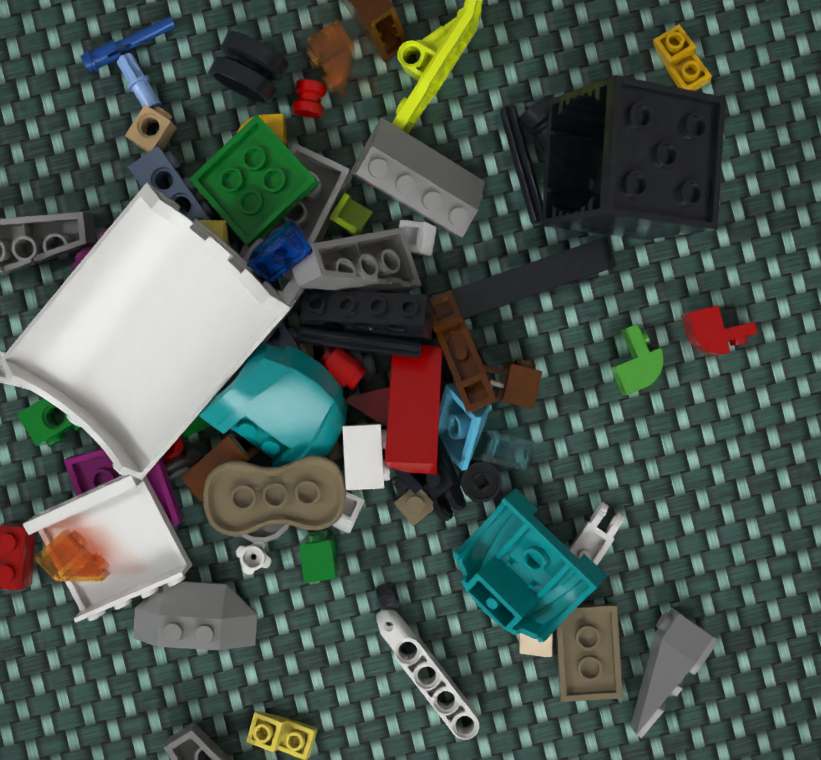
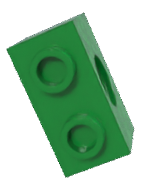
[17,398,82,448]
[299,529,340,583]

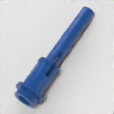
[81,16,176,73]

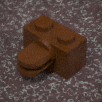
[483,359,543,408]

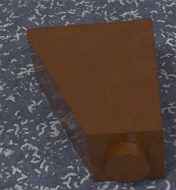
[342,0,407,62]
[181,431,263,502]

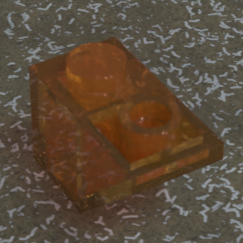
[306,19,356,99]
[34,529,110,582]

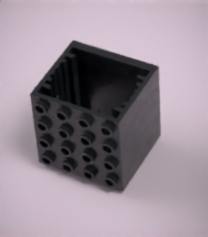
[541,75,726,240]

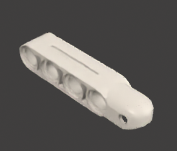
[376,609,479,740]

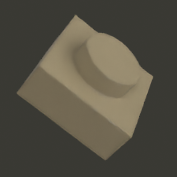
[394,489,434,527]

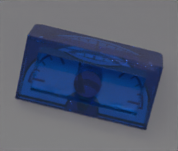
[246,219,313,284]

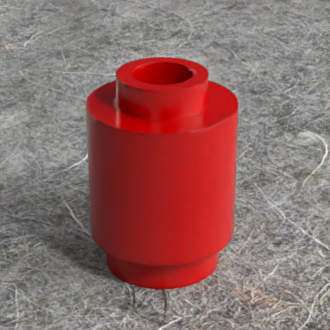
[319,347,367,390]

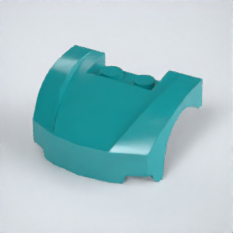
[199,342,348,467]
[453,488,607,643]

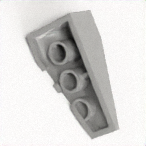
[630,608,719,738]

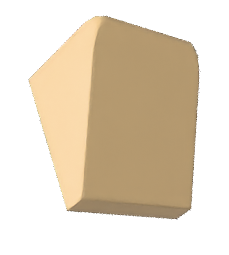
[519,633,553,657]

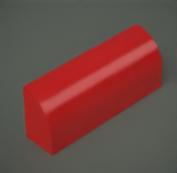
[385,345,442,474]

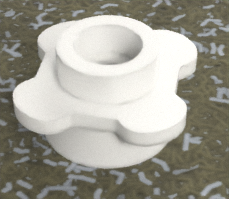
[236,542,271,575]

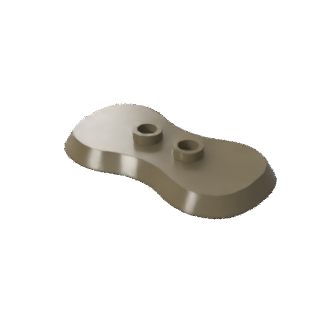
[203,455,346,536]

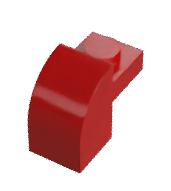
[681,305,758,355]

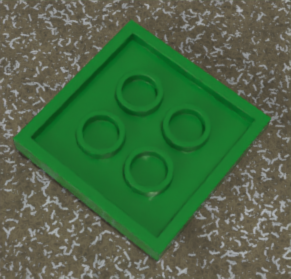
[189,114,319,247]

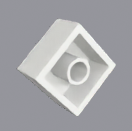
[342,423,390,490]

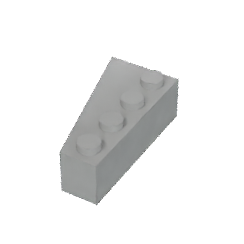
[288,227,422,294]

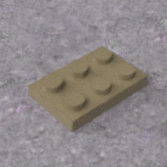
[555,603,623,702]

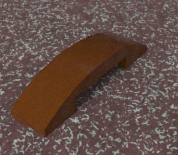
[430,290,497,414]

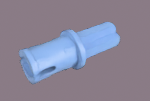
[117,53,162,110]

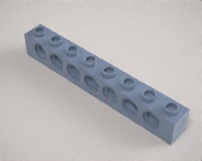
[128,146,299,350]

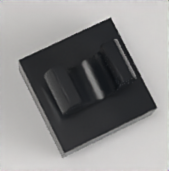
[393,470,426,494]

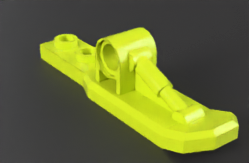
[392,0,483,134]

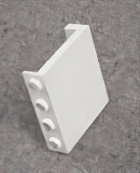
[23,475,192,623]

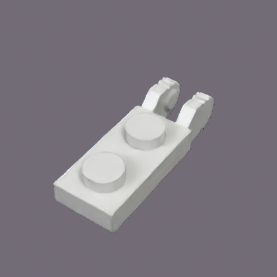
[569,502,625,565]

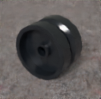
[208,31,289,105]

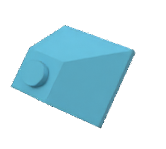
[439,383,492,471]

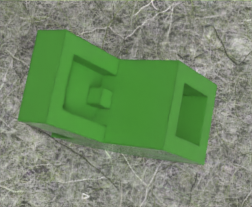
[610,324,664,395]

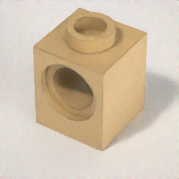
[125,105,177,152]

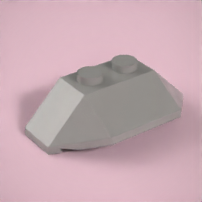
[133,581,258,650]

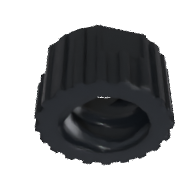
[376,581,401,610]

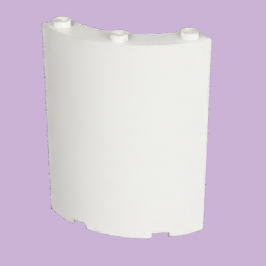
[0,182,291,480]

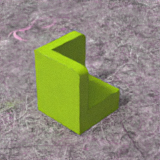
[329,192,373,236]

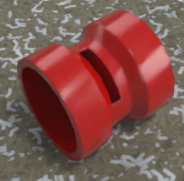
[292,79,327,118]

